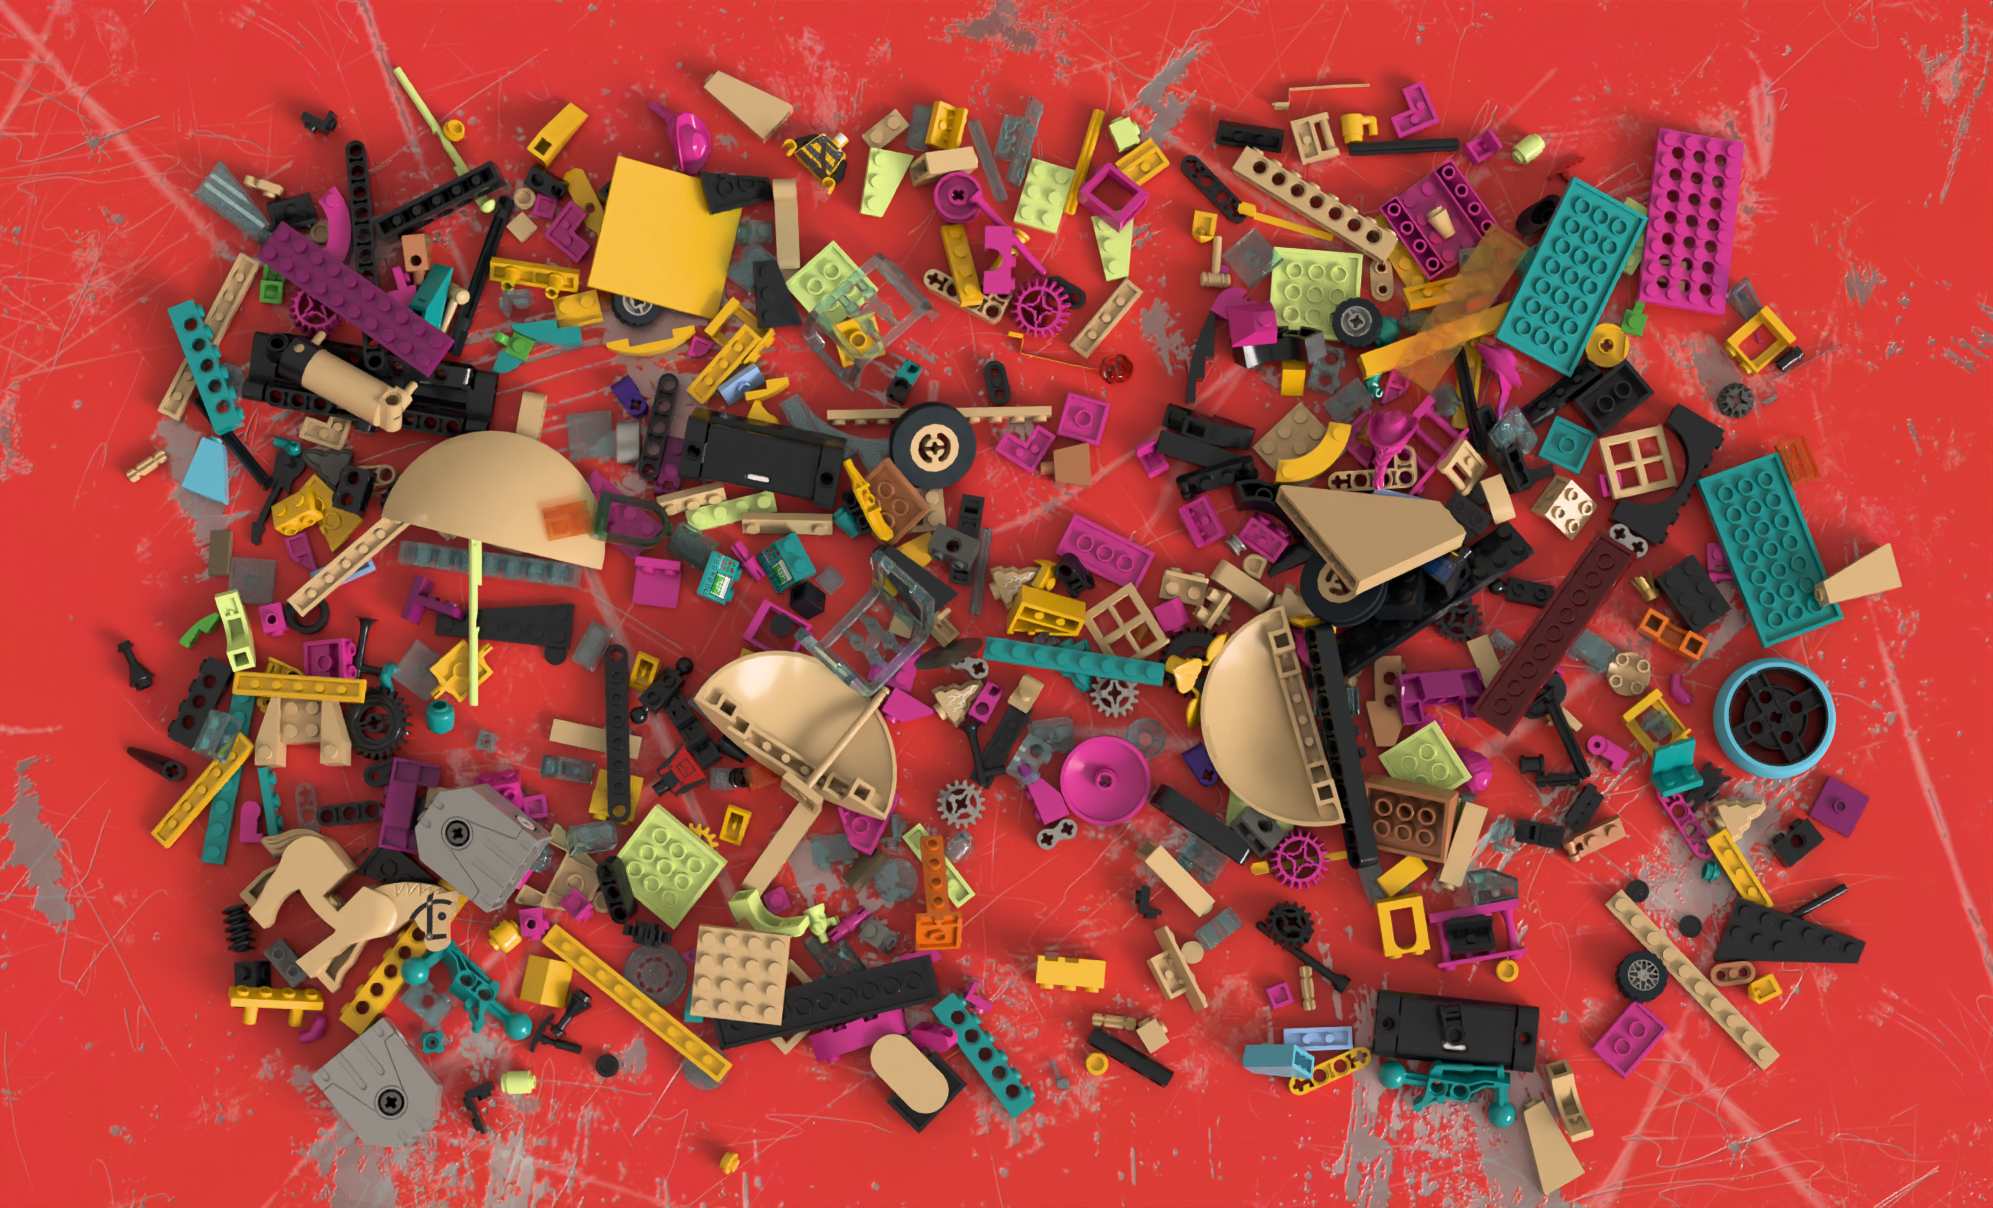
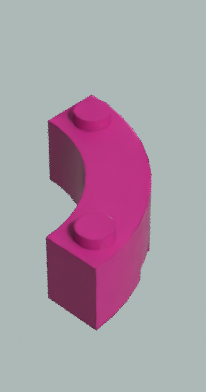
[318,186,354,266]
[809,1008,909,1064]

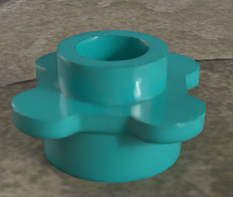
[421,1031,445,1054]

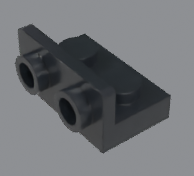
[1561,783,1604,832]

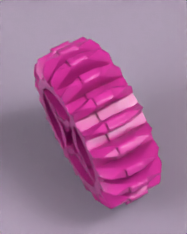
[1011,278,1071,338]
[288,289,344,337]
[1268,829,1330,891]

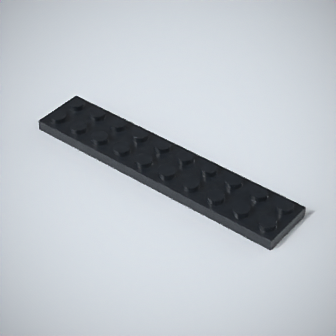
[1336,521,1535,679]
[713,954,941,1050]

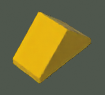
[1280,360,1306,397]
[628,651,663,692]
[719,804,752,846]

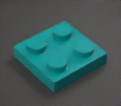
[1537,415,1597,476]

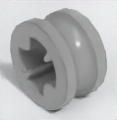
[1225,534,1247,556]

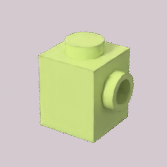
[1108,117,1140,154]

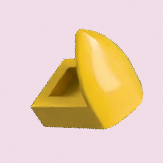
[1191,210,1218,243]
[1031,559,1057,592]
[1748,971,1783,1004]

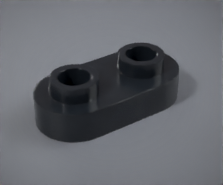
[1047,276,1086,310]
[983,361,1011,406]
[363,757,398,787]

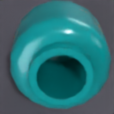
[1372,316,1400,348]
[425,700,455,734]

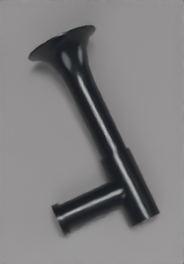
[353,616,382,679]
[959,722,1007,787]

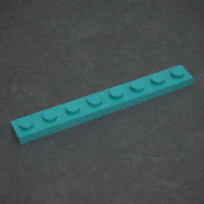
[983,636,1165,687]
[201,694,257,865]

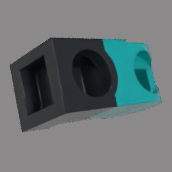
[886,359,923,406]

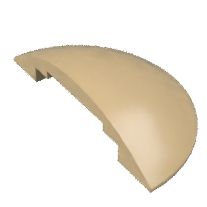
[381,431,605,570]
[1200,605,1346,827]
[693,651,897,820]

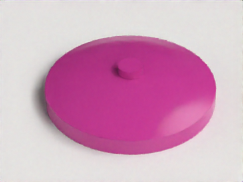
[1060,735,1151,826]

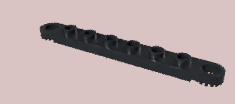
[605,644,631,823]

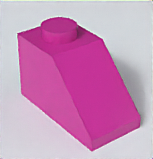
[882,687,934,724]

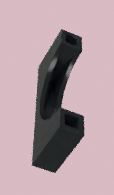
[1607,403,1725,547]

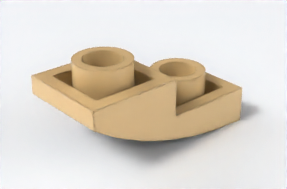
[1479,474,1516,525]

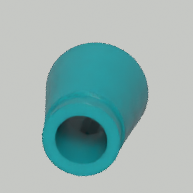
[832,505,859,539]

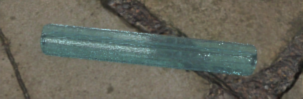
[968,119,1008,203]
[969,528,992,616]

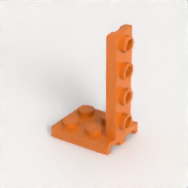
[914,835,962,951]

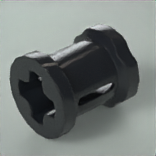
[1519,754,1545,775]

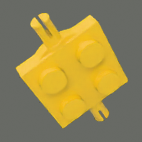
[429,639,493,702]

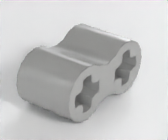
[617,421,641,463]
[1606,524,1648,560]
[950,656,989,680]
[1037,819,1077,850]

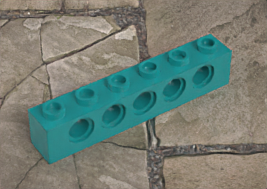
[167,299,246,436]
[931,992,1036,1119]

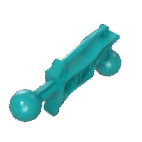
[401,939,532,1040]
[1378,1060,1516,1128]

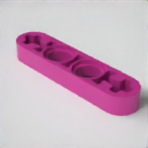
[1655,789,1713,859]

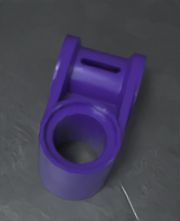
[610,375,649,419]
[1181,742,1218,787]

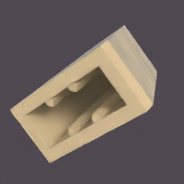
[908,146,978,187]

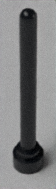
[1256,921,1351,994]

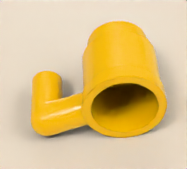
[1340,114,1378,144]

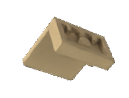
[1530,474,1598,540]

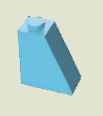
[182,436,229,505]
[1242,1044,1315,1079]

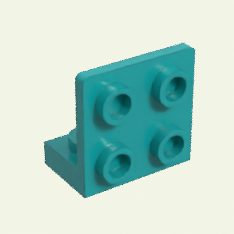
[1649,737,1703,798]

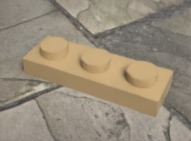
[656,481,727,517]

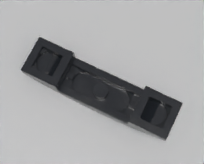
[948,494,985,586]

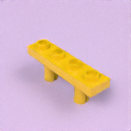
[490,257,580,299]
[228,985,324,1027]

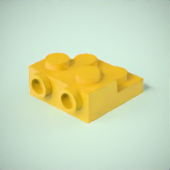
[589,769,644,826]

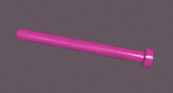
[968,189,1047,276]

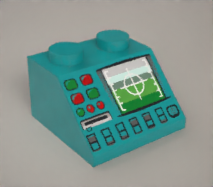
[757,532,817,595]
[697,551,742,606]

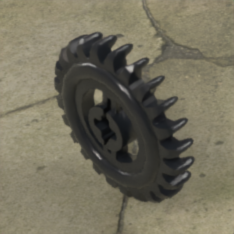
[1159,626,1217,699]
[344,686,413,760]

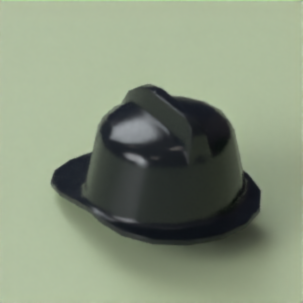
[1516,194,1561,234]
[1524,674,1567,719]

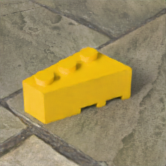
[1006,584,1086,636]
[1035,955,1106,993]

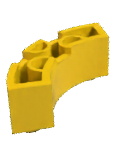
[1274,422,1352,486]

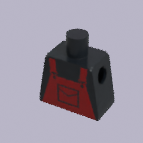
[652,744,709,797]

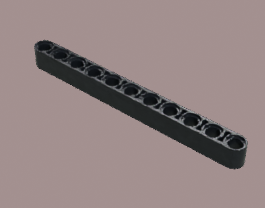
[345,140,388,377]
[1304,622,1378,869]

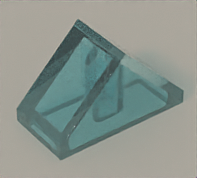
[1726,277,1763,322]

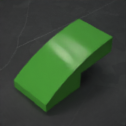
[259,263,286,304]
[179,612,222,649]

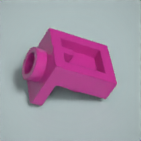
[559,887,595,923]

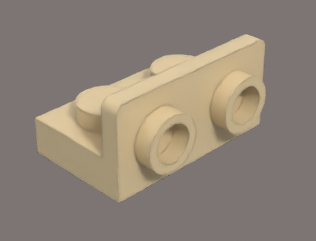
[1159,567,1209,607]

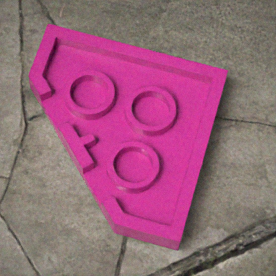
[835,793,901,857]

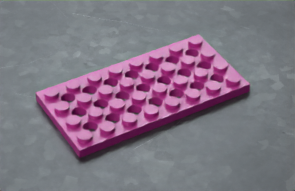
[1636,127,1744,316]

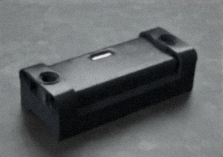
[678,407,847,510]
[1371,989,1539,1073]

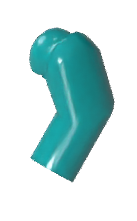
[273,436,301,456]
[379,662,398,694]

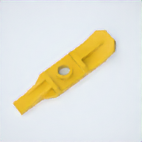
[563,168,604,235]
[843,459,894,541]

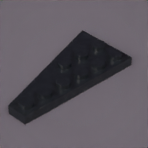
[1713,896,1866,964]

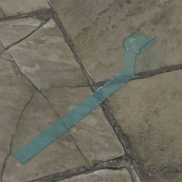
[1760,345,1842,407]

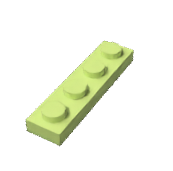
[685,491,778,533]
[902,823,975,909]

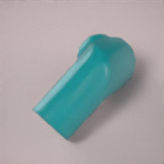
[1364,374,1383,399]

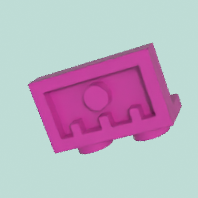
[1238,512,1292,564]

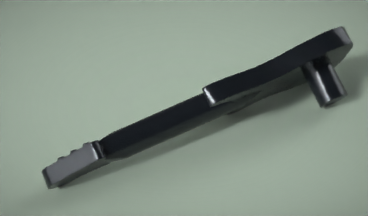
[251,450,307,546]

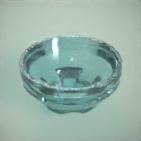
[1125,718,1166,759]

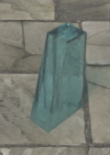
[193,160,273,246]

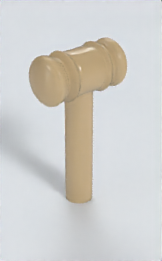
[1200,236,1231,289]
[440,283,470,334]

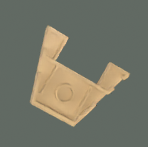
[514,823,600,911]

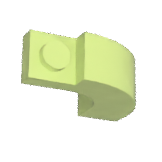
[215,589,256,672]
[728,889,811,937]

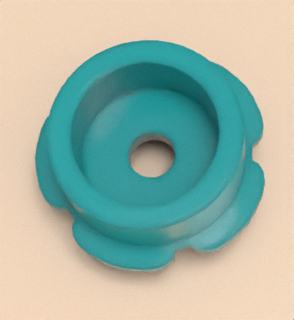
[1701,861,1720,883]

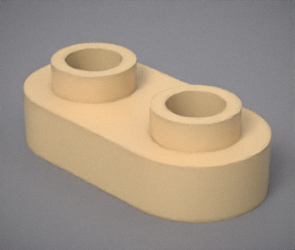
[1369,260,1394,303]

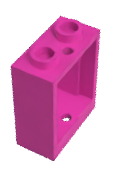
[1078,161,1149,233]
[742,599,814,653]

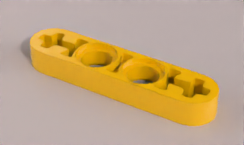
[1288,1046,1371,1095]

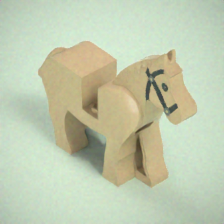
[239,829,463,993]

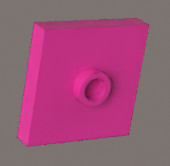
[1056,392,1111,447]

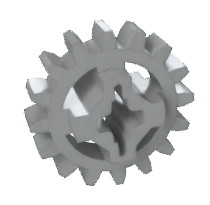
[1090,677,1139,718]
[937,780,986,829]

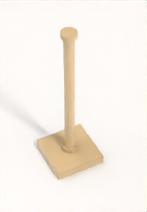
[780,685,891,815]

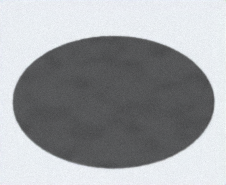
[914,638,983,670]

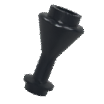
[117,640,155,691]
[550,988,592,1038]

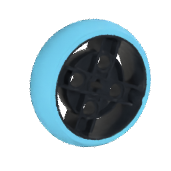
[1713,657,1836,779]

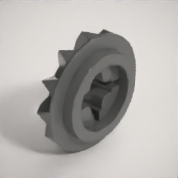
[1718,382,1755,418]

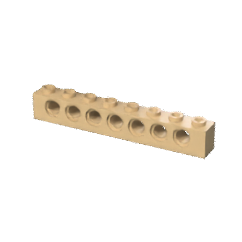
[1232,146,1398,265]

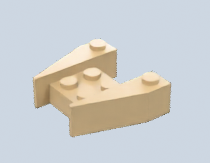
[255,697,351,768]

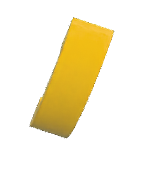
[606,325,696,357]

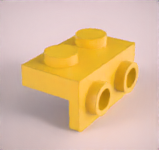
[925,101,968,150]
[271,487,323,537]

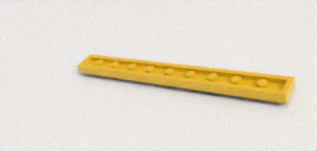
[541,923,732,1083]

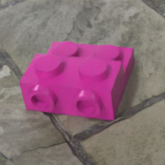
[303,638,357,679]

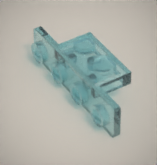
[993,97,1044,187]
[803,934,867,977]

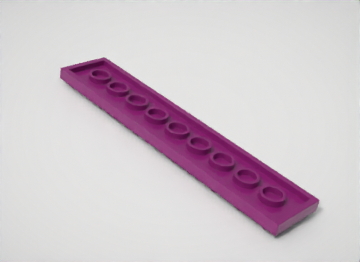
[255,221,455,377]

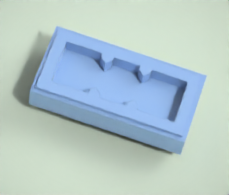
[717,363,766,406]

